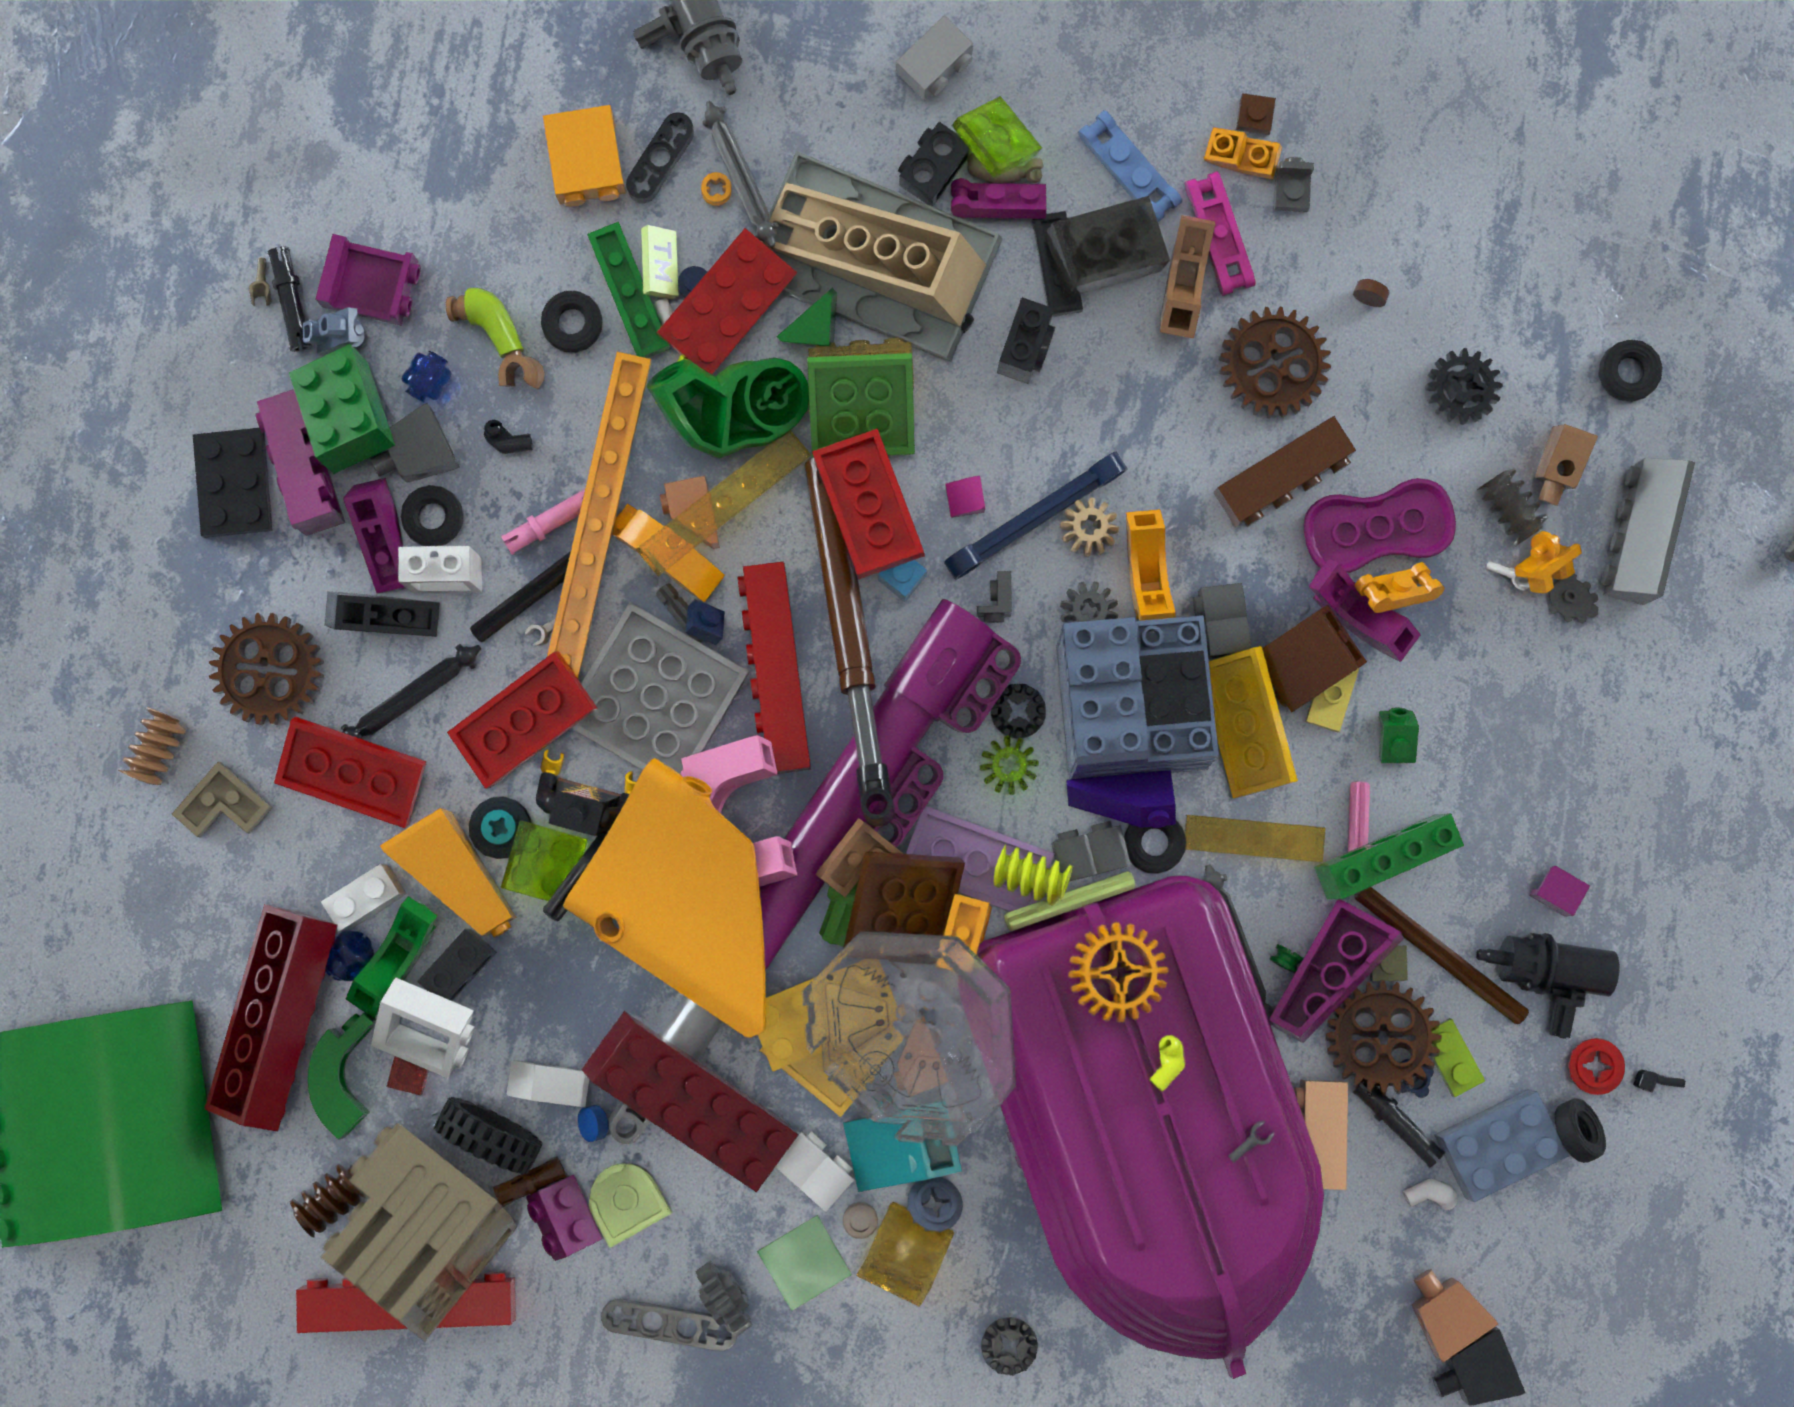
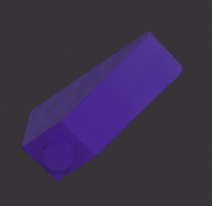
[1066,770,1176,828]

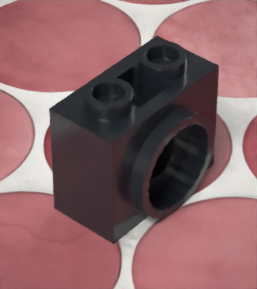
[997,297,1056,384]

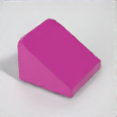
[945,475,985,518]

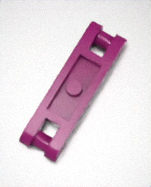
[1185,171,1256,296]

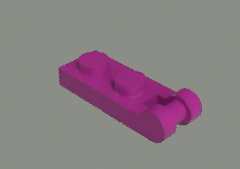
[951,178,1047,219]

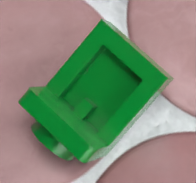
[1379,707,1419,763]

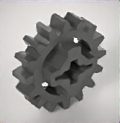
[695,1261,753,1336]

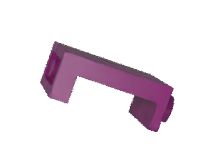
[315,234,421,326]

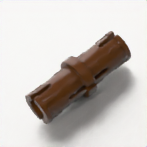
[493,1156,567,1207]

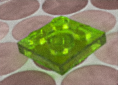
[951,96,1042,178]
[500,820,588,901]

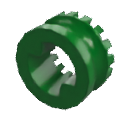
[1269,944,1304,974]

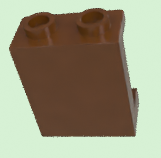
[1262,605,1367,713]

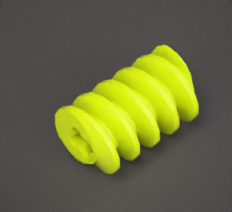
[994,844,1073,906]

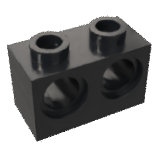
[898,122,972,207]
[417,929,497,1001]

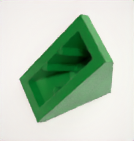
[776,288,837,346]

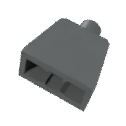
[370,403,460,483]

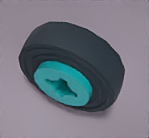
[468,796,532,859]

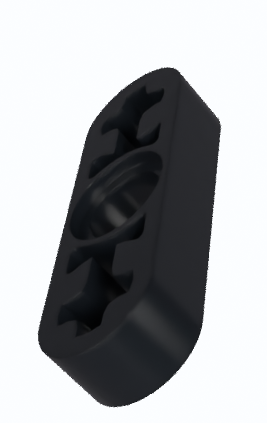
[626,112,694,203]

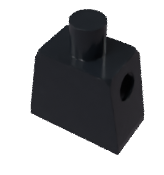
[1432,1327,1526,1406]

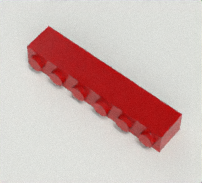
[737,561,811,774]
[296,1272,516,1333]

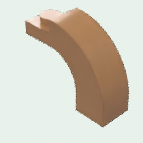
[1160,215,1215,339]

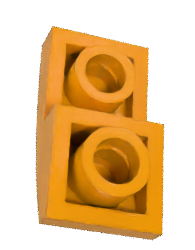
[1204,127,1282,180]

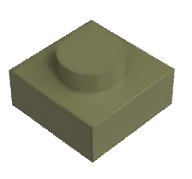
[1370,945,1408,981]

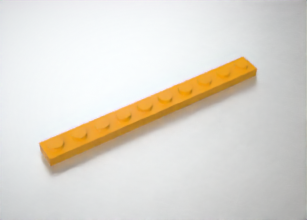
[547,351,652,679]

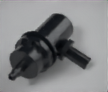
[1476,933,1620,1039]

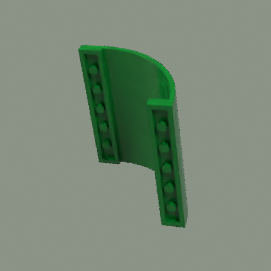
[0,1000,222,1248]

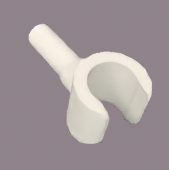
[1486,561,1529,590]
[525,618,555,646]

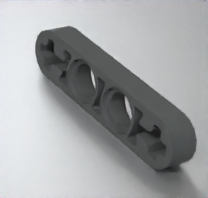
[601,1299,737,1351]

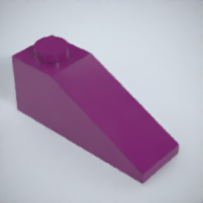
[343,478,405,594]

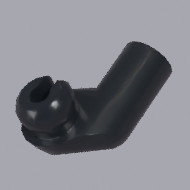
[484,420,533,454]

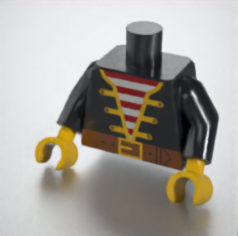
[536,749,636,836]

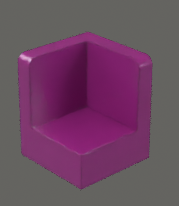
[1529,866,1590,917]

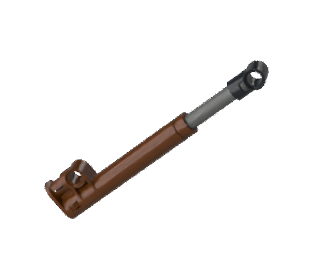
[804,458,895,827]

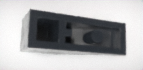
[324,591,440,637]

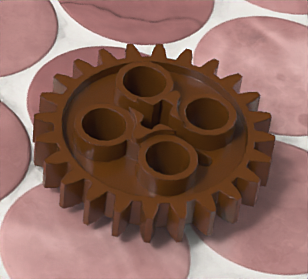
[1219,306,1331,418]
[209,613,324,726]
[1326,980,1442,1096]

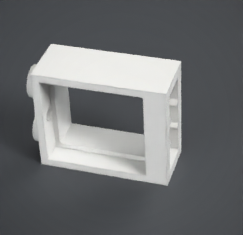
[399,546,482,593]
[371,977,475,1078]

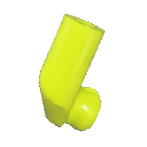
[1149,1035,1185,1092]

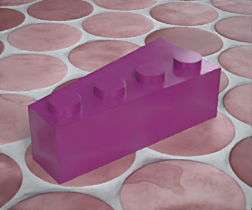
[255,389,346,536]
[1269,899,1403,1043]

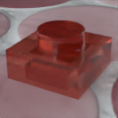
[386,1056,429,1096]

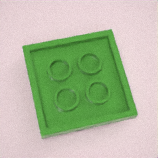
[807,353,915,458]

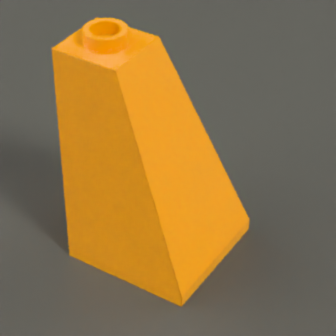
[380,808,517,938]

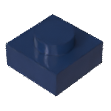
[686,599,725,645]

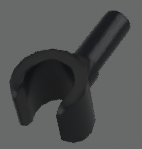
[1633,1069,1686,1093]

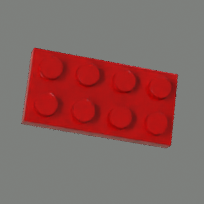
[656,228,797,374]
[812,428,925,579]
[447,651,598,789]
[274,716,427,828]

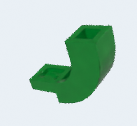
[345,896,438,1019]
[307,1013,377,1140]

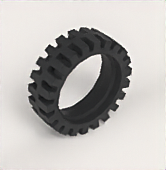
[434,1097,542,1174]

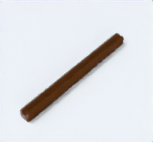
[1354,887,1529,1024]

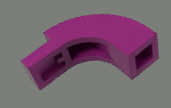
[1309,558,1421,662]

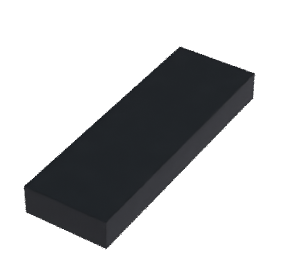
[1032,211,1083,317]

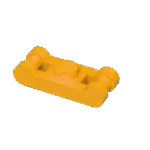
[1355,562,1445,613]

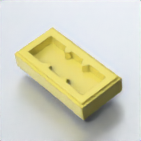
[1305,668,1359,733]

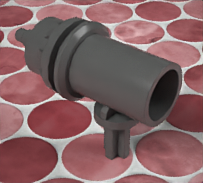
[633,0,742,95]

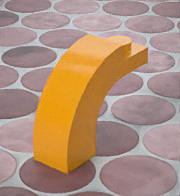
[612,503,725,602]
[1126,509,1176,621]

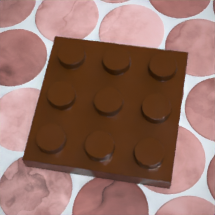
[843,851,965,960]

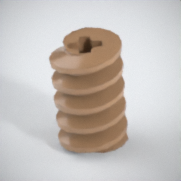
[118,707,186,785]

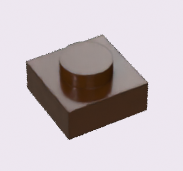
[1236,93,1276,135]

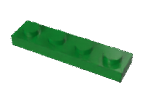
[587,221,671,358]

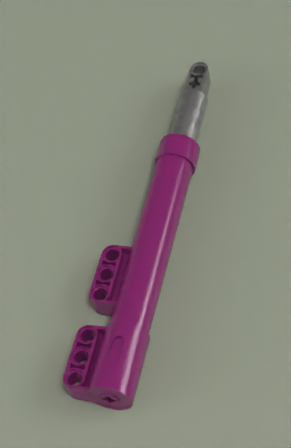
[609,598,1021,1144]

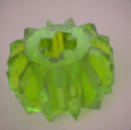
[979,736,1039,795]

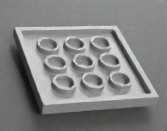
[571,602,750,774]

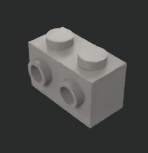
[896,15,973,100]

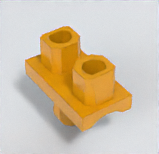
[1514,531,1582,594]

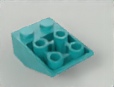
[843,1099,962,1192]

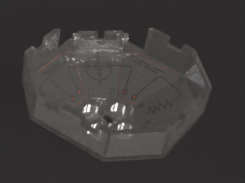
[802,931,1016,1146]

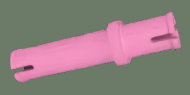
[501,489,585,555]

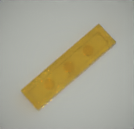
[1184,815,1326,863]

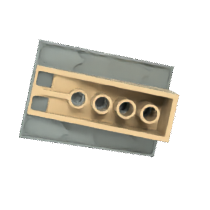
[760,151,1003,362]

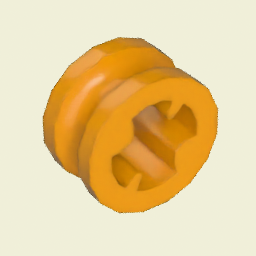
[701,172,732,206]

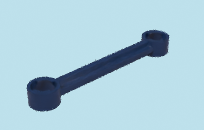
[944,451,1128,580]

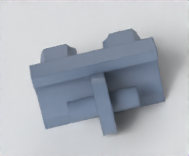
[303,307,365,355]

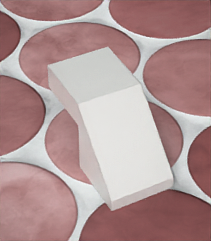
[506,1060,589,1107]

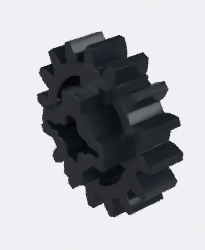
[1425,348,1503,425]

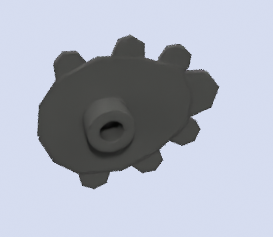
[1549,573,1599,624]

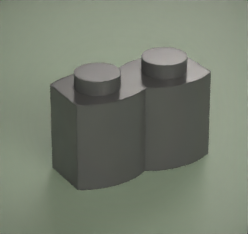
[1193,583,1251,659]
[1051,821,1131,882]

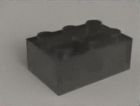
[1045,196,1170,298]

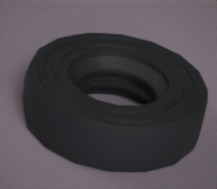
[541,291,603,353]
[1599,339,1663,402]
[400,485,464,546]
[1124,820,1186,874]
[1555,1098,1606,1163]

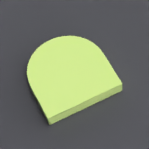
[589,1163,672,1248]

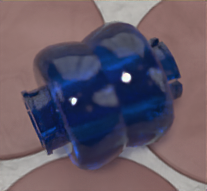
[401,350,452,403]
[325,930,374,982]

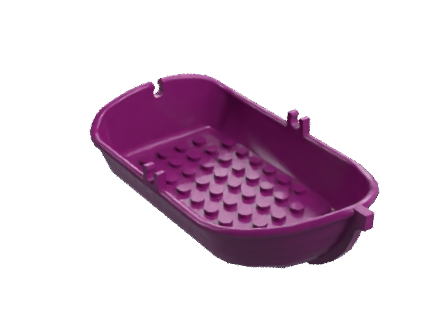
[961,876,1324,1379]

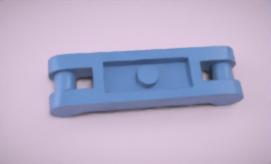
[1078,110,1183,223]

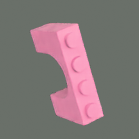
[681,735,797,887]

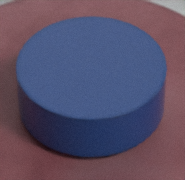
[578,1105,609,1142]

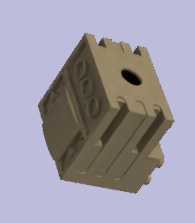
[321,1123,517,1342]

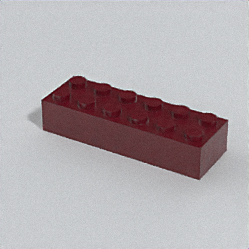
[204,904,338,1132]
[581,1011,799,1193]

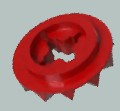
[1567,1038,1625,1095]

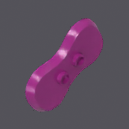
[1304,478,1456,573]

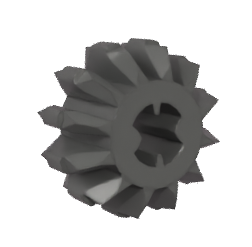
[1060,581,1118,622]

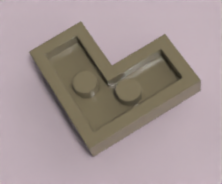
[172,762,273,837]

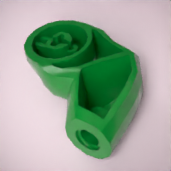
[646,357,809,459]

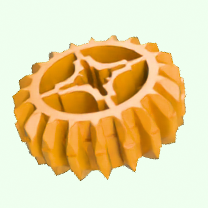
[1068,922,1168,1022]

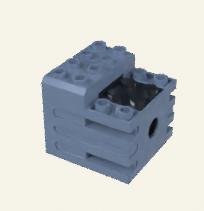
[1056,615,1219,780]

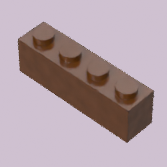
[1214,416,1356,527]

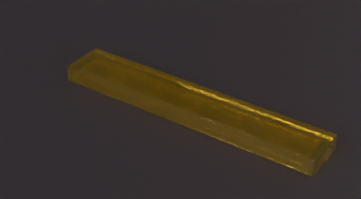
[636,430,811,577]

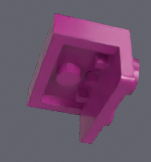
[526,1175,602,1261]

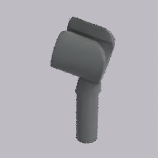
[1228,1120,1274,1163]

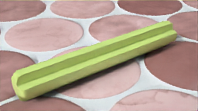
[1004,871,1136,931]

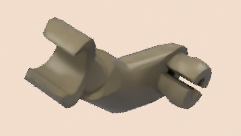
[967,152,1044,183]

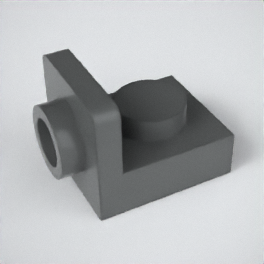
[1274,157,1314,212]
[977,571,1012,623]

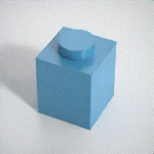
[878,560,927,602]

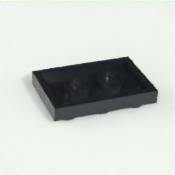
[192,428,273,538]

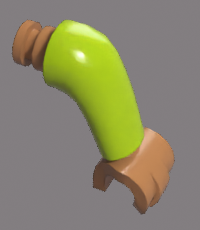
[446,287,545,389]

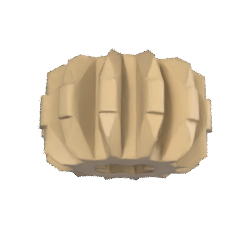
[1060,498,1119,557]

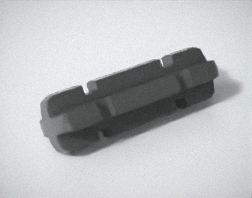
[656,583,704,643]

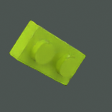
[1430,1018,1485,1097]

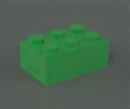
[289,344,395,474]

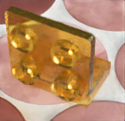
[856,1202,954,1307]

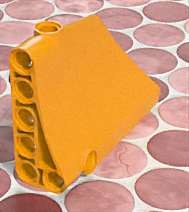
[563,758,766,1038]

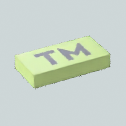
[641,225,679,300]

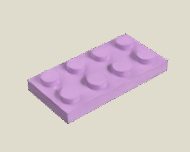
[906,806,1055,912]

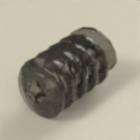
[1477,468,1548,547]

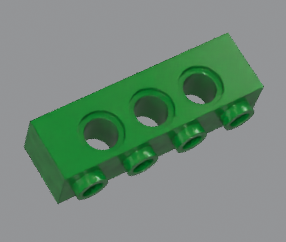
[1314,813,1464,899]

